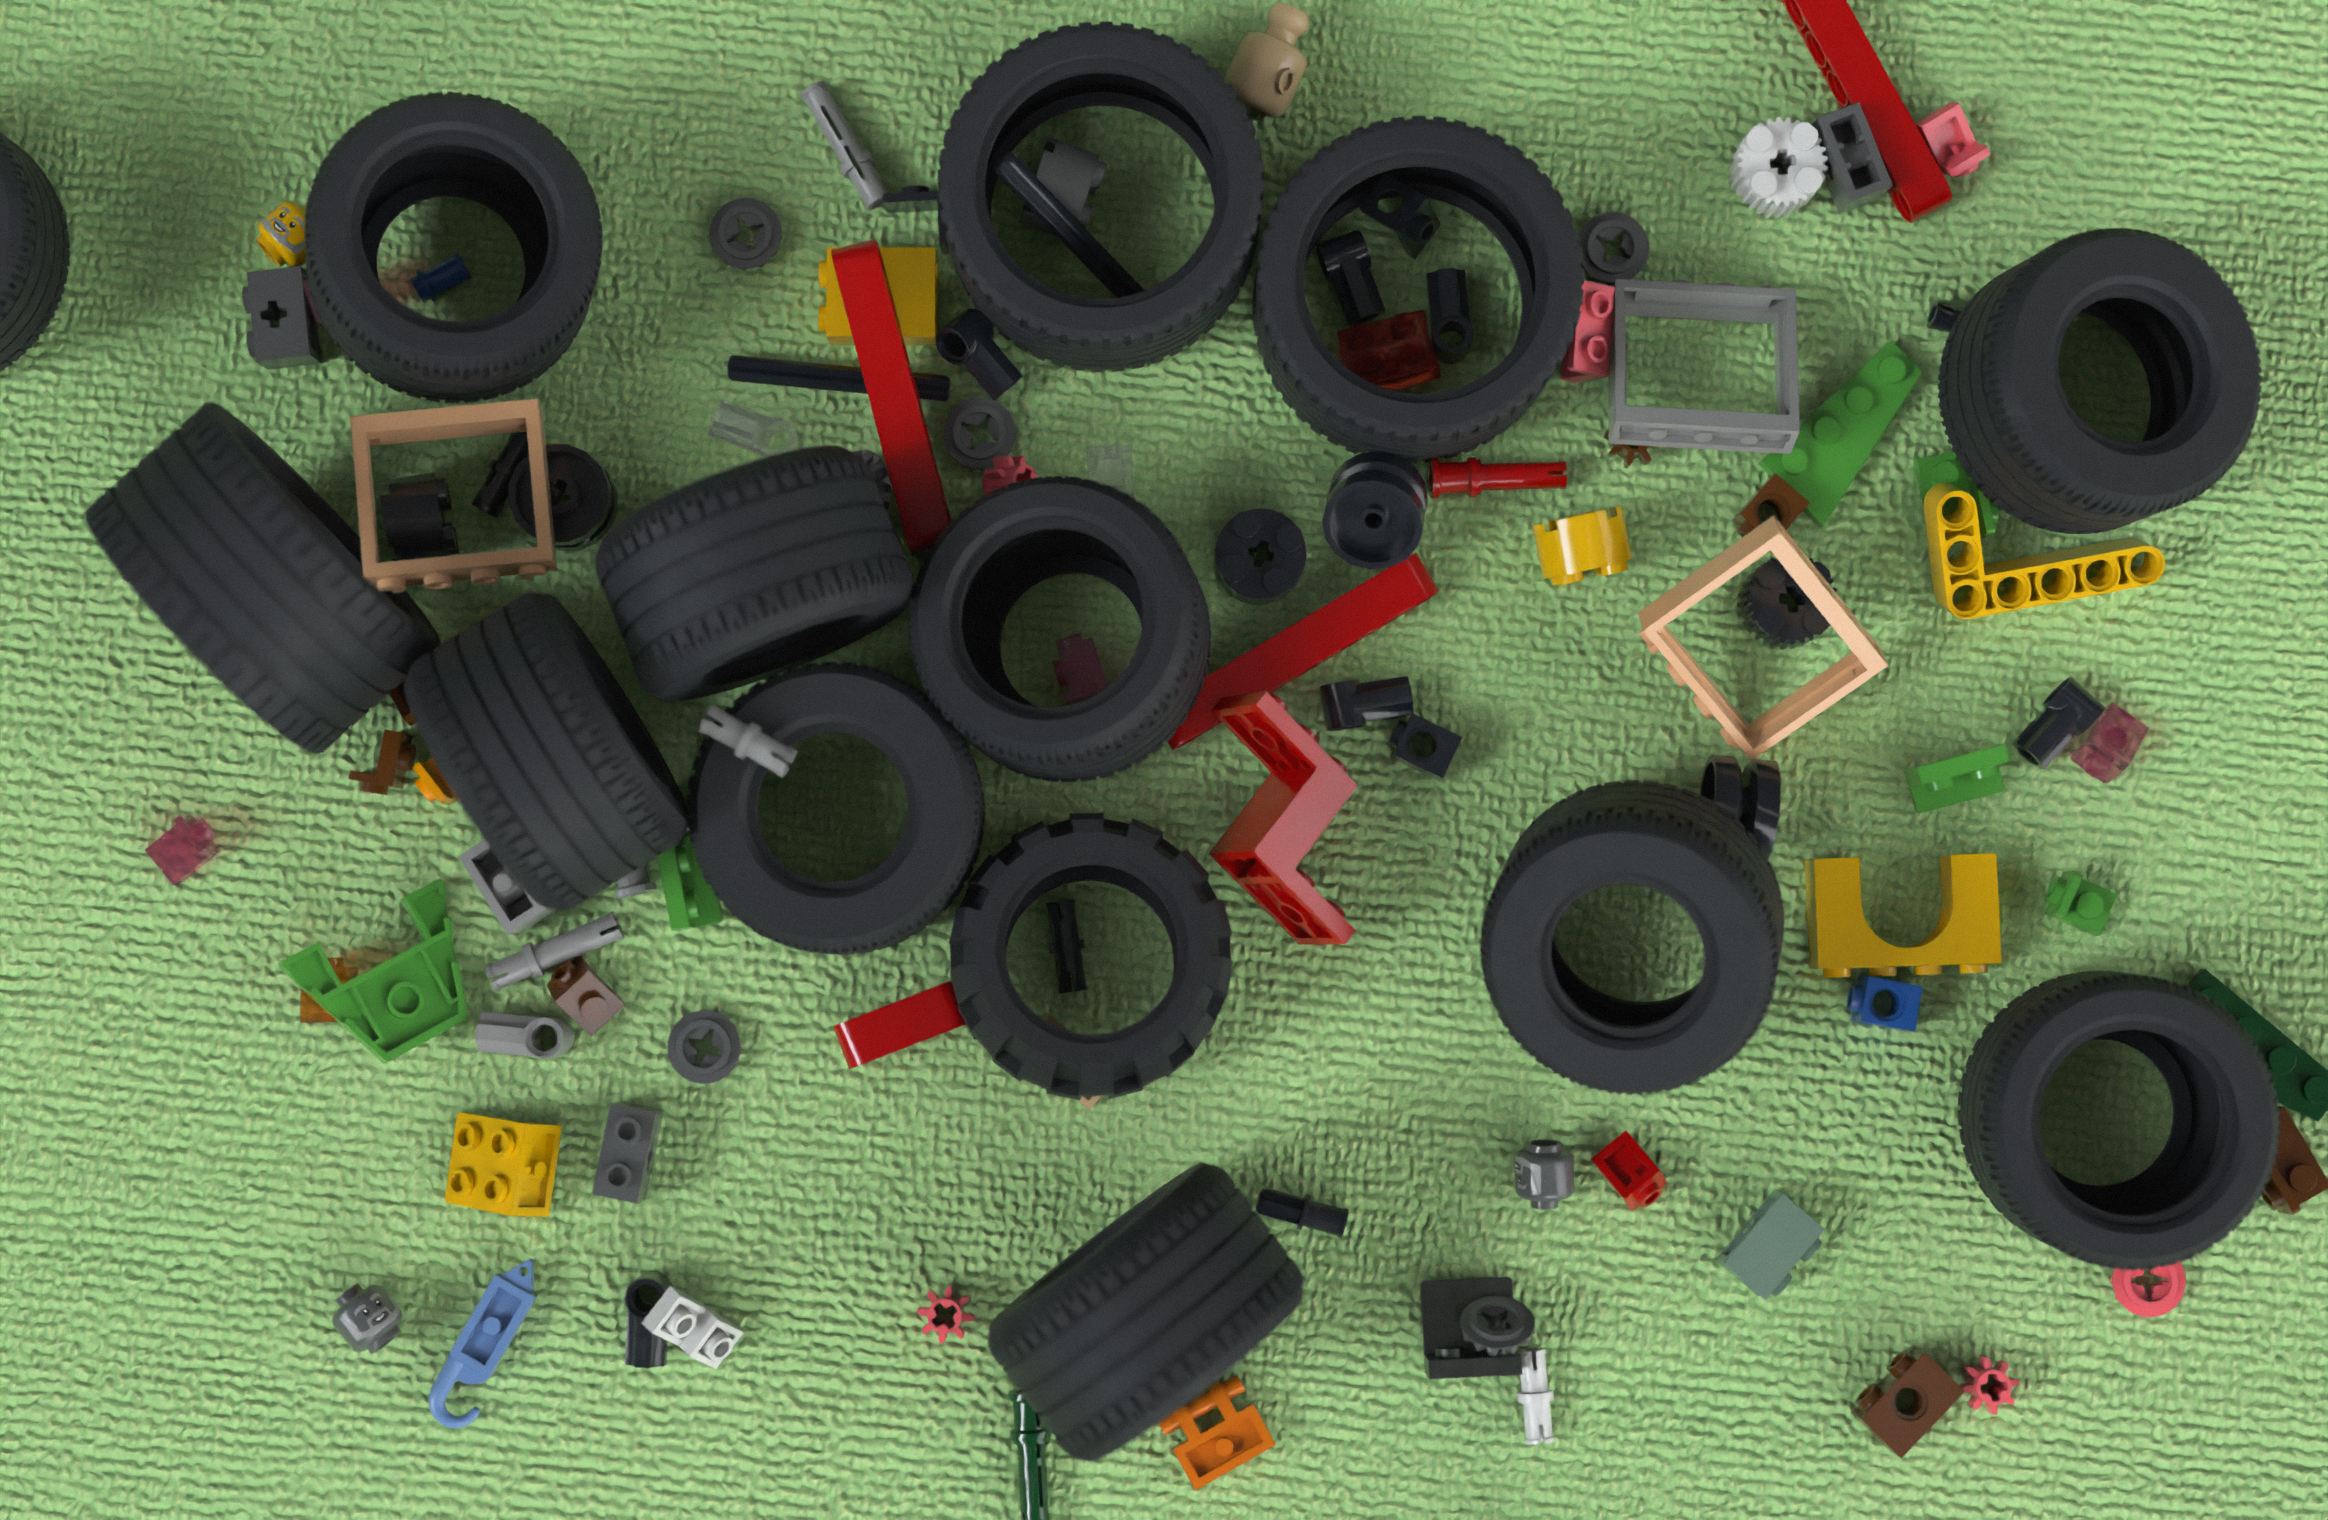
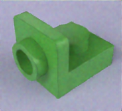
[2045,871,2118,936]

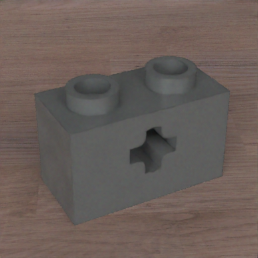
[1812,102,1893,214]
[242,266,321,370]
[592,1101,664,1203]

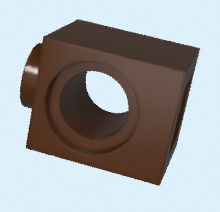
[1732,473,1810,538]

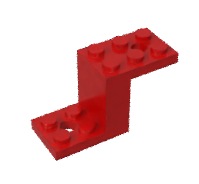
[1209,691,1358,944]

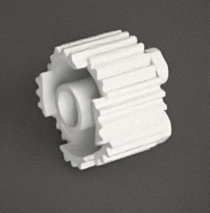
[1728,117,1828,219]

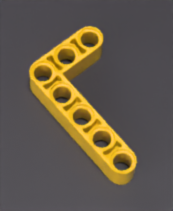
[1923,483,2165,619]

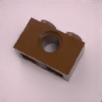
[1852,1347,1965,1458]

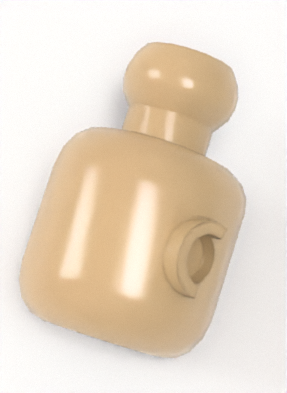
[1224,2,1309,118]

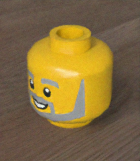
[256,201,307,267]

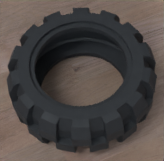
[949,813,1233,1100]

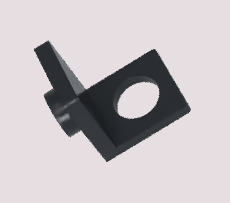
[1359,174,1441,259]
[883,185,949,254]

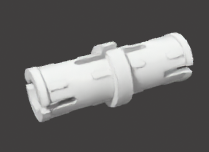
[1516,1348,1555,1445]

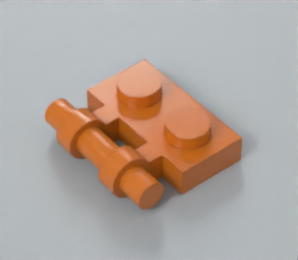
[1159,1374,1276,1491]

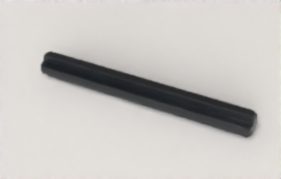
[994,152,1145,298]
[727,355,951,401]

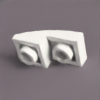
[642,1286,744,1369]

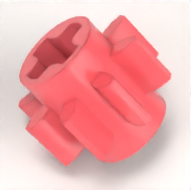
[982,455,1037,496]
[917,1284,975,1344]
[1959,1355,2020,1415]

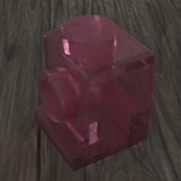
[1052,633,1108,706]

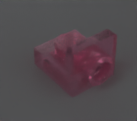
[2070,702,2149,784]
[145,814,221,885]

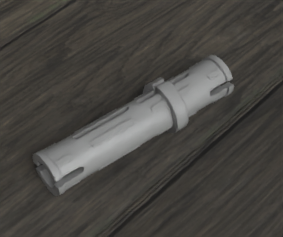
[801,81,890,211]
[485,911,624,992]

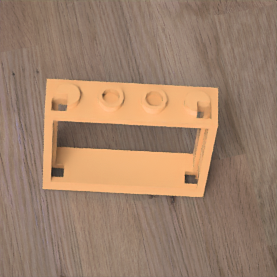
[350,398,558,594]
[1638,515,1888,760]

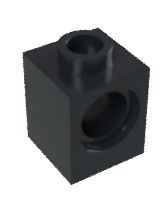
[1387,714,1462,781]

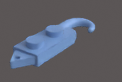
[428,1259,538,1428]

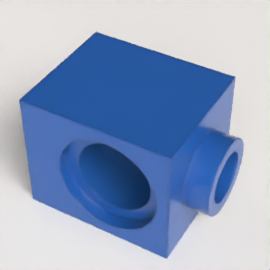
[1847,976,1923,1032]

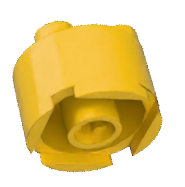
[1532,505,1633,586]

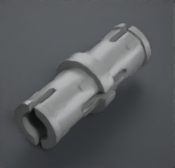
[699,705,797,777]

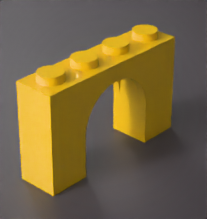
[1805,853,2002,978]

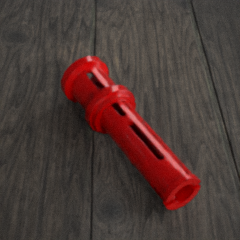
[1428,457,1567,499]

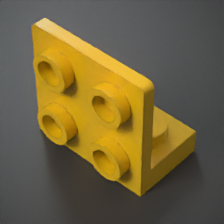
[445,1112,562,1217]

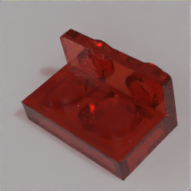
[1337,310,1440,390]

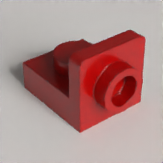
[1591,1131,1667,1211]

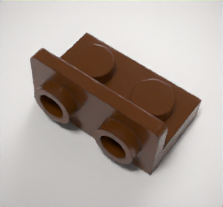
[2261,1106,2328,1215]

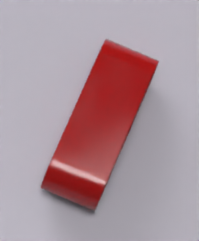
[833,981,966,1069]

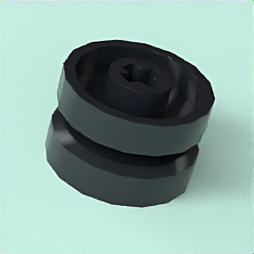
[508,444,618,551]
[1322,451,1428,570]
[1699,755,1781,859]

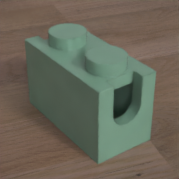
[1715,1190,1825,1300]

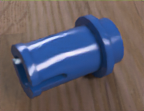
[410,253,472,303]

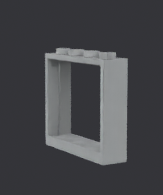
[1609,277,1800,454]

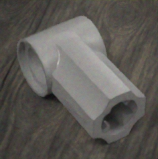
[475,1012,574,1059]

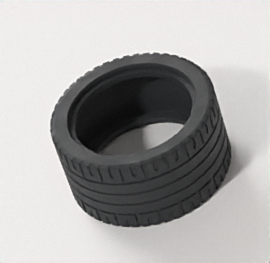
[937,21,1264,372]
[1253,116,1585,463]
[85,402,441,754]

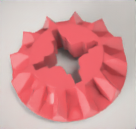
[2110,1261,2186,1317]

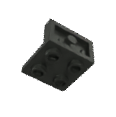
[1420,1276,1522,1379]

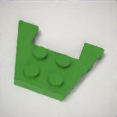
[278,878,468,1064]

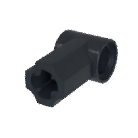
[1316,229,1385,326]
[1426,268,1473,364]
[935,309,1023,401]
[1320,676,1414,731]
[2012,676,2105,770]
[625,1271,673,1368]

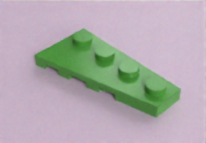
[1758,340,1922,528]

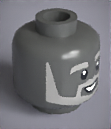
[1514,1140,1574,1209]
[332,1283,403,1355]

